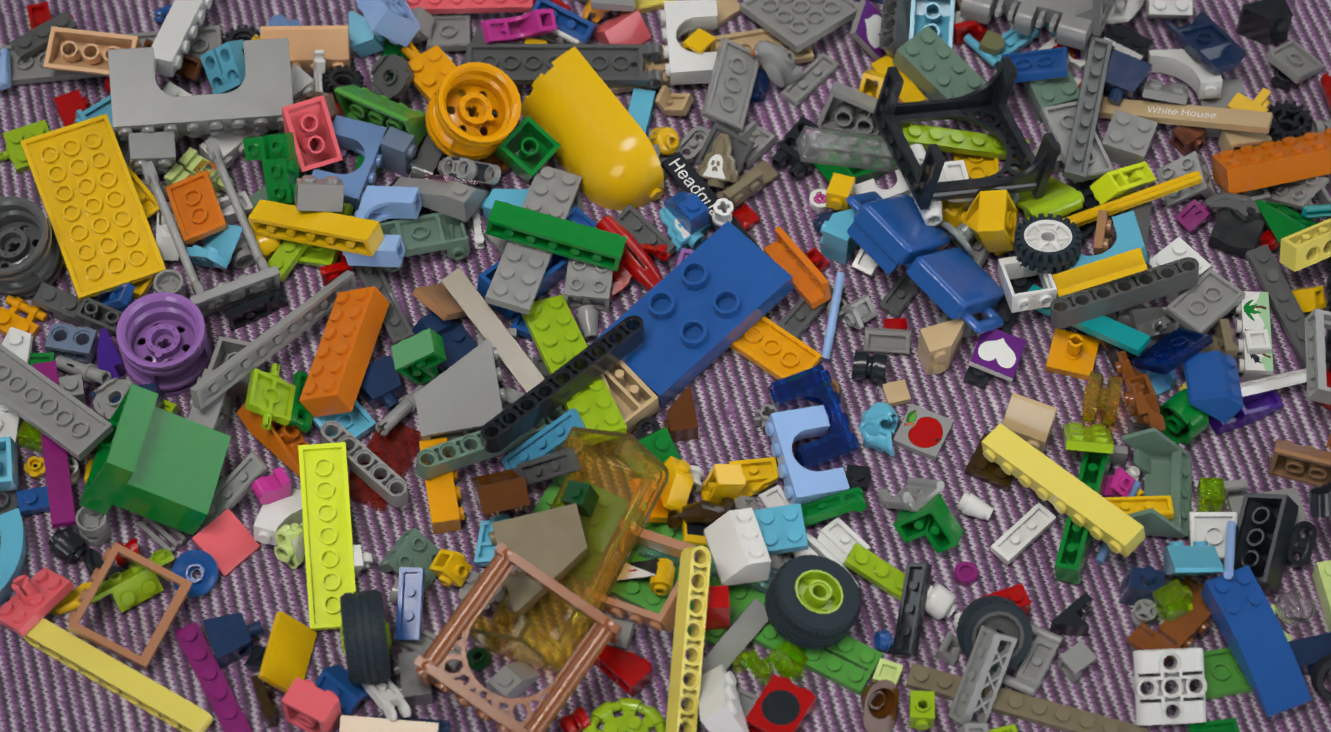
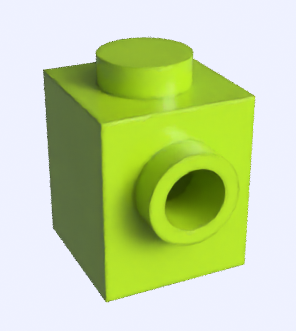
[909,690,935,730]

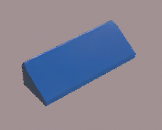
[531,0,598,44]

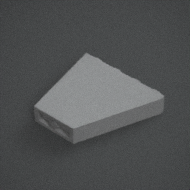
[414,339,506,441]

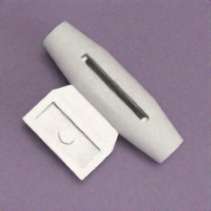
[910,144,973,226]
[791,517,870,588]

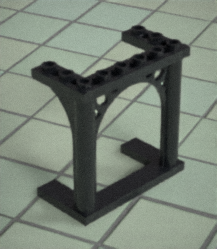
[872,57,1061,210]

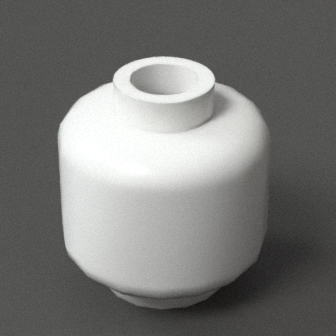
[924,584,957,620]

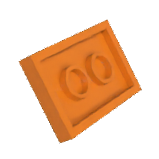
[165,170,228,245]

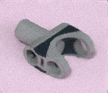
[437,156,501,185]

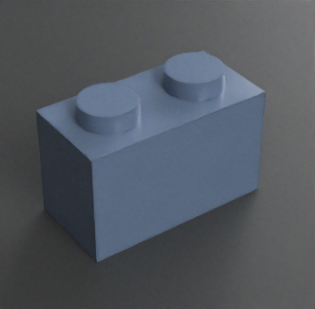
[380,126,417,177]

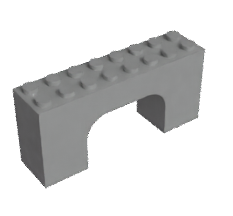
[108,38,294,143]

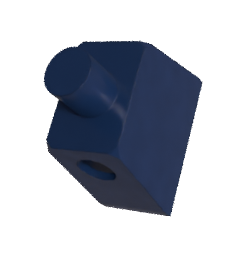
[1104,49,1152,106]
[359,355,403,412]
[1119,566,1167,611]
[203,613,264,669]

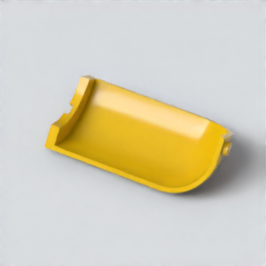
[521,47,664,211]

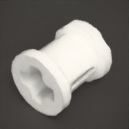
[712,198,734,227]

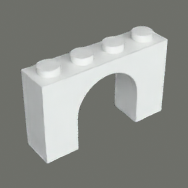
[660,0,718,85]

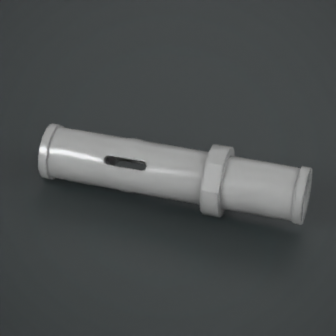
[55,355,111,384]
[375,385,424,436]

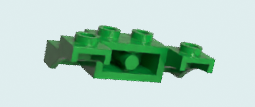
[243,132,300,209]

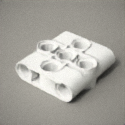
[1132,648,1207,725]

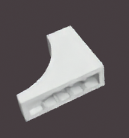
[1147,49,1223,99]
[253,487,303,546]

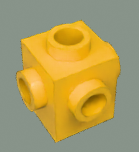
[429,549,473,587]

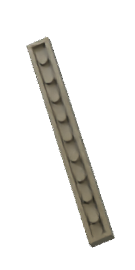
[906,663,1149,732]

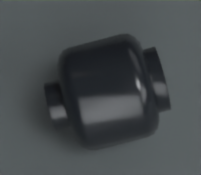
[48,528,85,563]

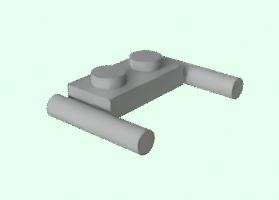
[989,624,1063,696]

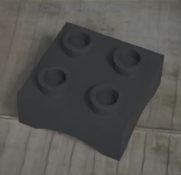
[1208,208,1266,259]

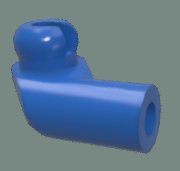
[154,5,172,23]

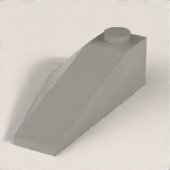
[393,177,489,222]

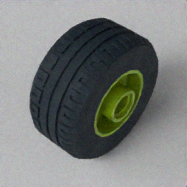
[765,555,861,650]
[340,589,392,685]

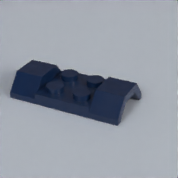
[1165,12,1246,74]
[412,312,478,374]

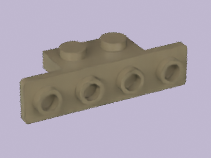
[716,160,778,208]

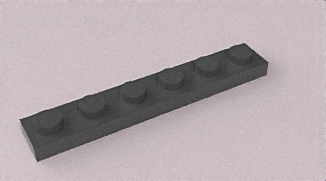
[1245,244,1327,368]

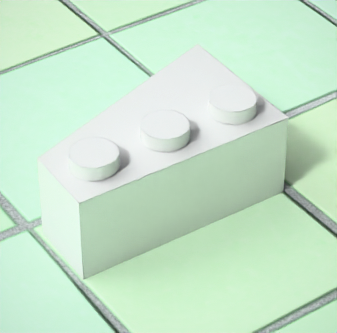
[699,664,749,732]

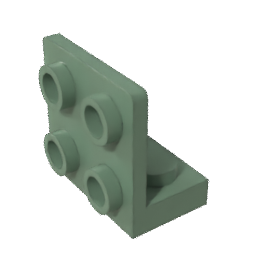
[377,528,440,592]

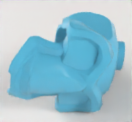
[859,402,898,457]

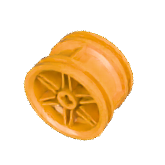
[425,62,521,161]

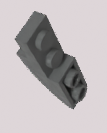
[32,282,123,334]

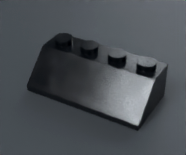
[1234,493,1299,594]

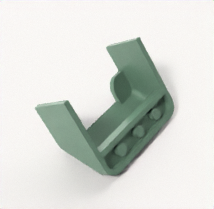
[1122,427,1192,538]

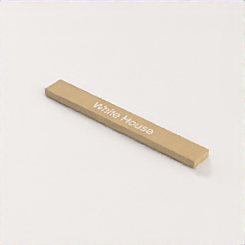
[1098,97,1273,133]

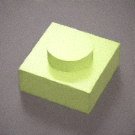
[872,658,903,685]

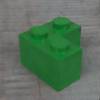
[391,328,446,385]
[893,494,964,554]

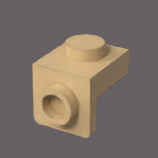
[655,85,694,116]

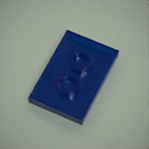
[1131,328,1213,375]

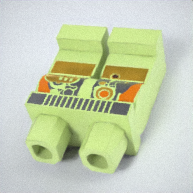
[164,147,235,198]

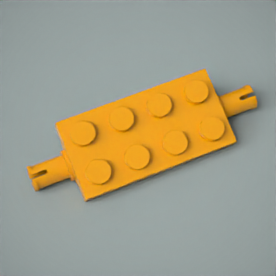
[401,42,486,136]

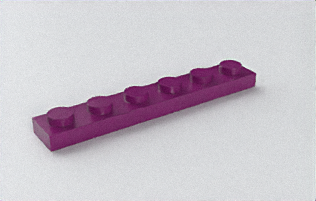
[174,621,252,732]

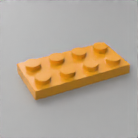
[730,316,822,391]

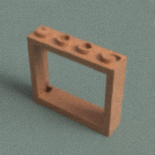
[586,523,712,633]
[66,542,193,671]

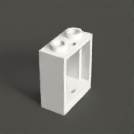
[998,256,1057,313]

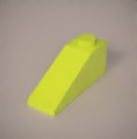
[1090,161,1157,204]

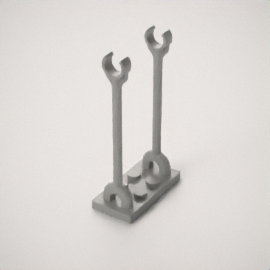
[141,138,280,318]

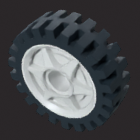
[1014,213,1082,274]

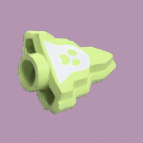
[274,522,305,570]

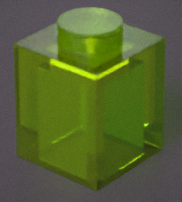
[16,420,43,453]
[1196,477,1225,512]
[1152,579,1193,622]

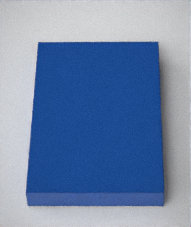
[1002,47,1068,83]

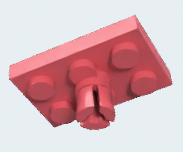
[0,567,75,637]

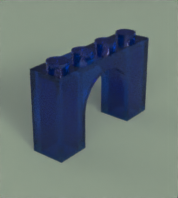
[768,364,859,470]

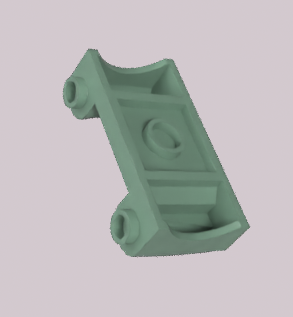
[380,212,470,272]

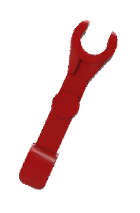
[635,238,671,261]

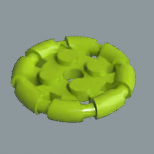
[582,698,666,732]

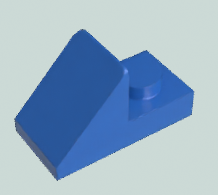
[98,282,135,312]

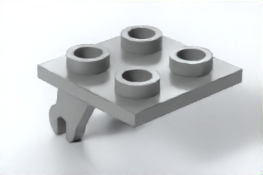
[1270,176,1331,223]

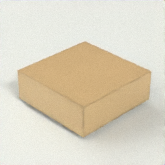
[882,379,911,407]

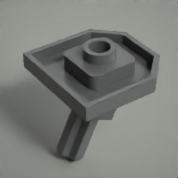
[1129,306,1177,355]

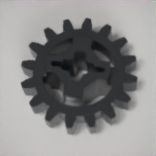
[1267,99,1313,141]

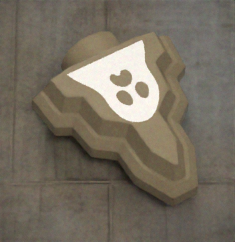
[696,133,739,188]

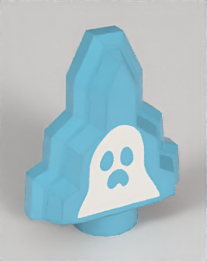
[659,206,710,252]

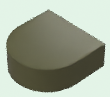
[979,30,1005,55]

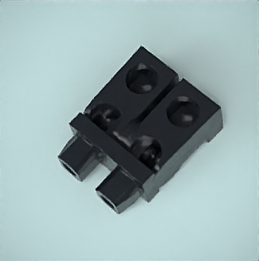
[772,116,836,181]

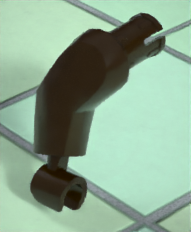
[667,497,735,528]

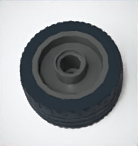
[957,595,1033,672]

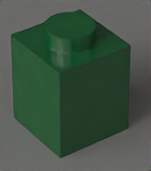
[561,480,599,518]

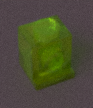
[764,640,808,679]

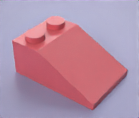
[281,95,343,173]

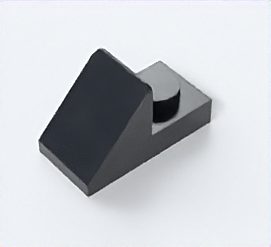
[1050,592,1093,636]

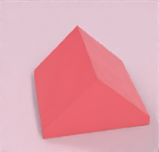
[593,10,652,44]

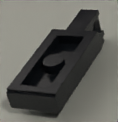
[224,288,287,331]

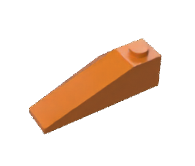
[236,404,309,477]

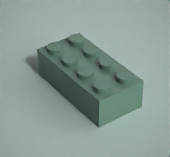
[892,25,987,122]

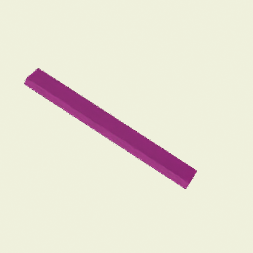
[33,361,77,528]

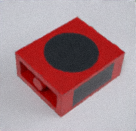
[745,674,816,732]

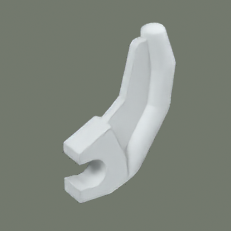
[313,50,325,92]

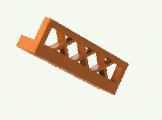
[763,226,832,309]

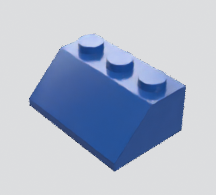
[1182,350,1244,424]

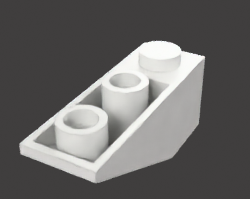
[156,202,179,261]

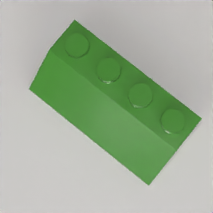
[334,85,428,146]

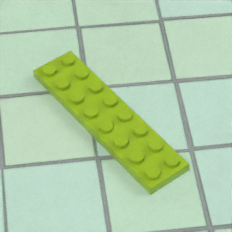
[521,294,627,444]

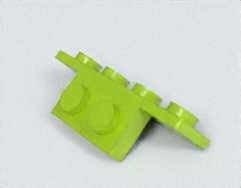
[88,549,175,613]

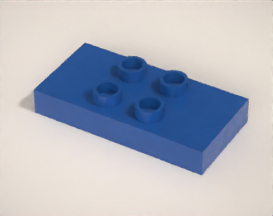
[596,221,793,408]

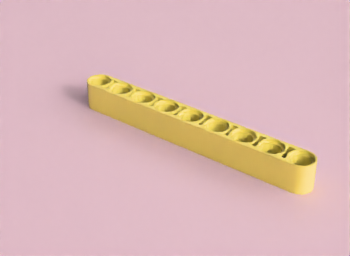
[665,546,711,732]
[23,618,213,732]

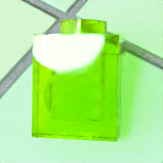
[733,649,771,686]

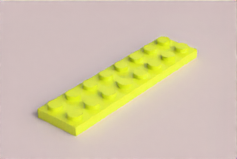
[298,442,356,631]

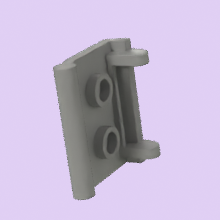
[878,477,945,512]

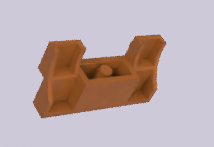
[1115,351,1166,431]
[1125,575,1212,666]

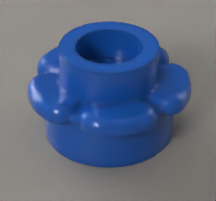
[874,629,893,652]

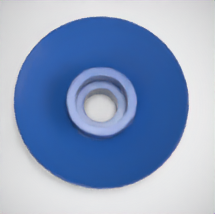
[172,550,219,597]

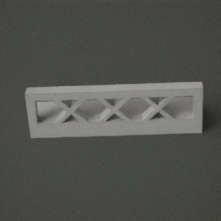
[948,625,1017,725]

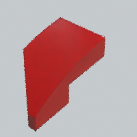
[953,20,988,46]

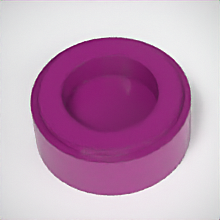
[954,561,978,586]

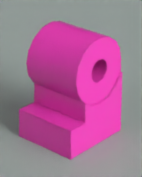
[251,467,291,505]

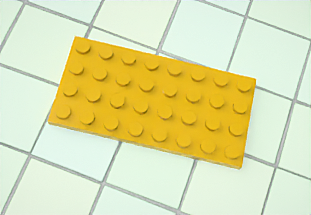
[20,113,166,301]

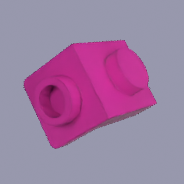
[1103,468,1135,497]

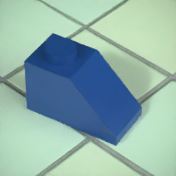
[664,191,709,235]

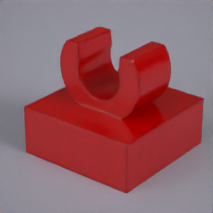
[805,248,830,273]

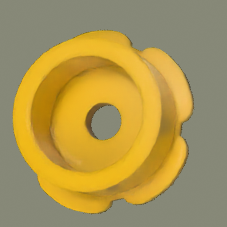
[24,456,45,478]

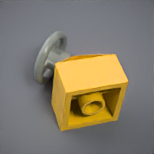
[941,189,1018,256]

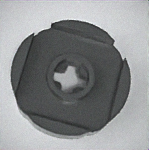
[371,55,414,100]

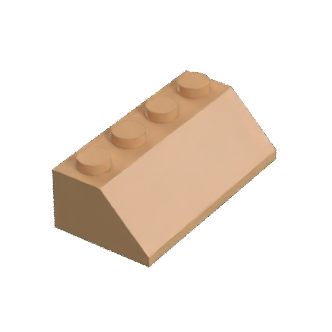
[260,25,352,73]
[43,26,142,76]

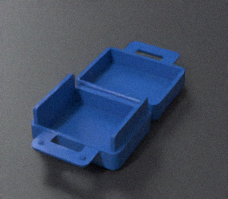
[846,191,1004,334]

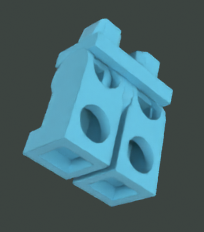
[200,40,246,94]

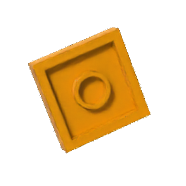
[1045,328,1100,381]

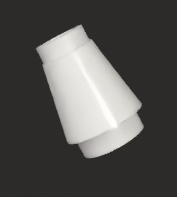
[957,492,994,521]

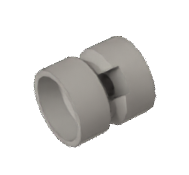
[154,269,187,298]
[75,506,111,547]

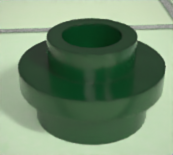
[466,647,490,671]

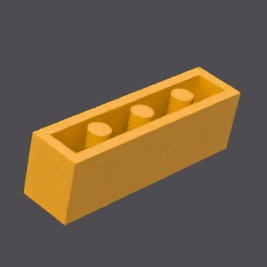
[419,437,465,534]

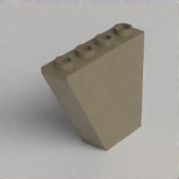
[489,503,588,619]

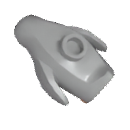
[750,40,804,87]

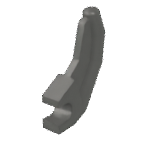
[1204,192,1260,221]

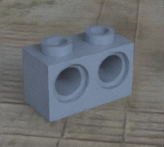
[45,323,99,364]

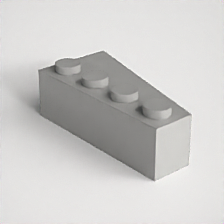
[816,81,914,141]

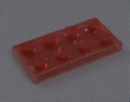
[348,417,422,513]

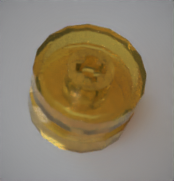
[1081,371,1123,427]

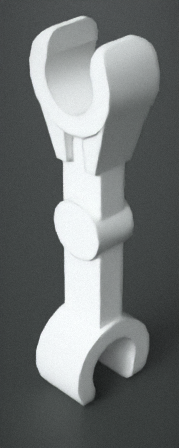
[471,203,485,249]

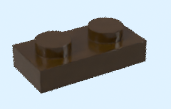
[251,674,280,729]

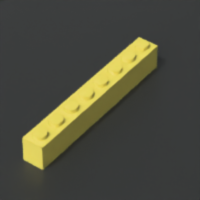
[981,423,1145,558]

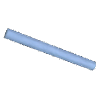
[822,272,845,361]
[1224,521,1236,579]

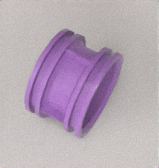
[116,292,211,397]

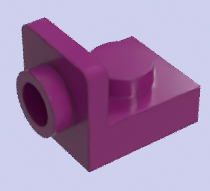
[1175,199,1213,235]

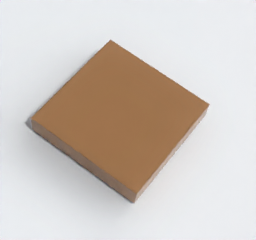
[413,283,467,321]

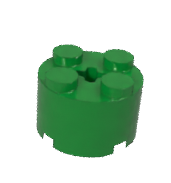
[1159,389,1210,445]

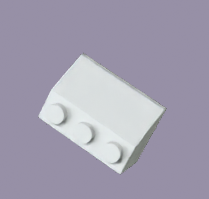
[704,508,771,586]

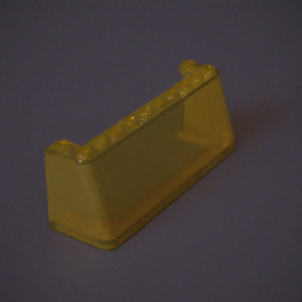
[469,427,669,674]

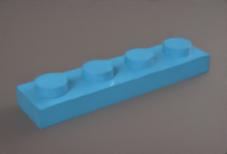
[501,408,587,470]

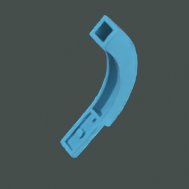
[0,508,27,606]

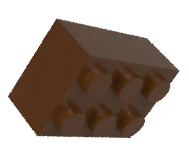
[471,468,530,517]

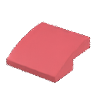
[192,509,260,578]

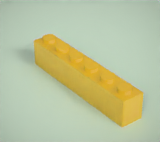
[248,199,384,257]

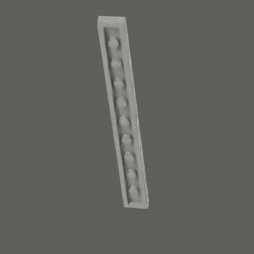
[190,270,357,410]

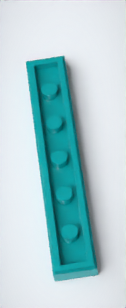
[1027,284,1151,356]

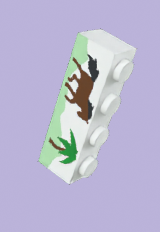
[1234,291,1273,382]

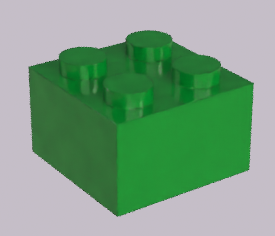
[495,116,561,183]

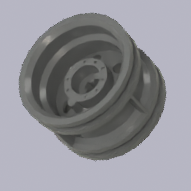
[0,196,64,298]

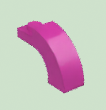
[480,8,557,44]

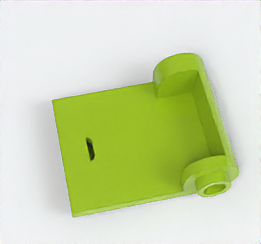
[1016,176,1084,220]

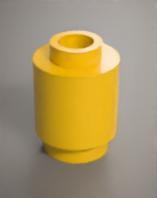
[649,558,676,596]

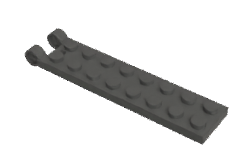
[467,43,663,89]

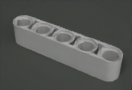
[321,420,409,507]

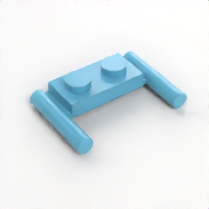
[963,12,1041,68]

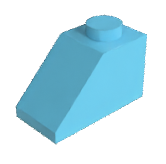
[348,11,385,58]

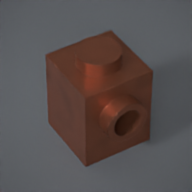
[1170,125,1207,156]

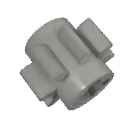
[755,403,782,432]

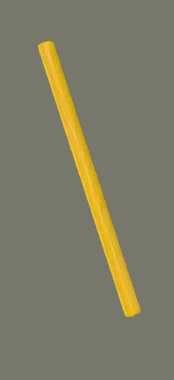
[993,170,1202,256]

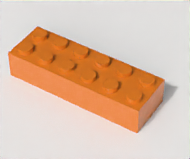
[1212,128,1331,194]
[299,286,389,417]

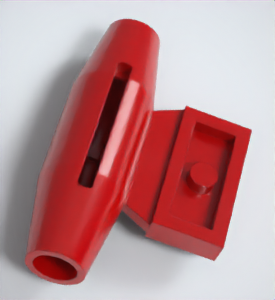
[596,215,663,300]

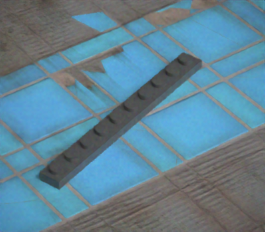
[306,165,414,345]

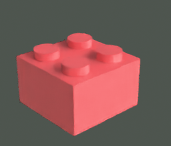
[281,677,342,732]

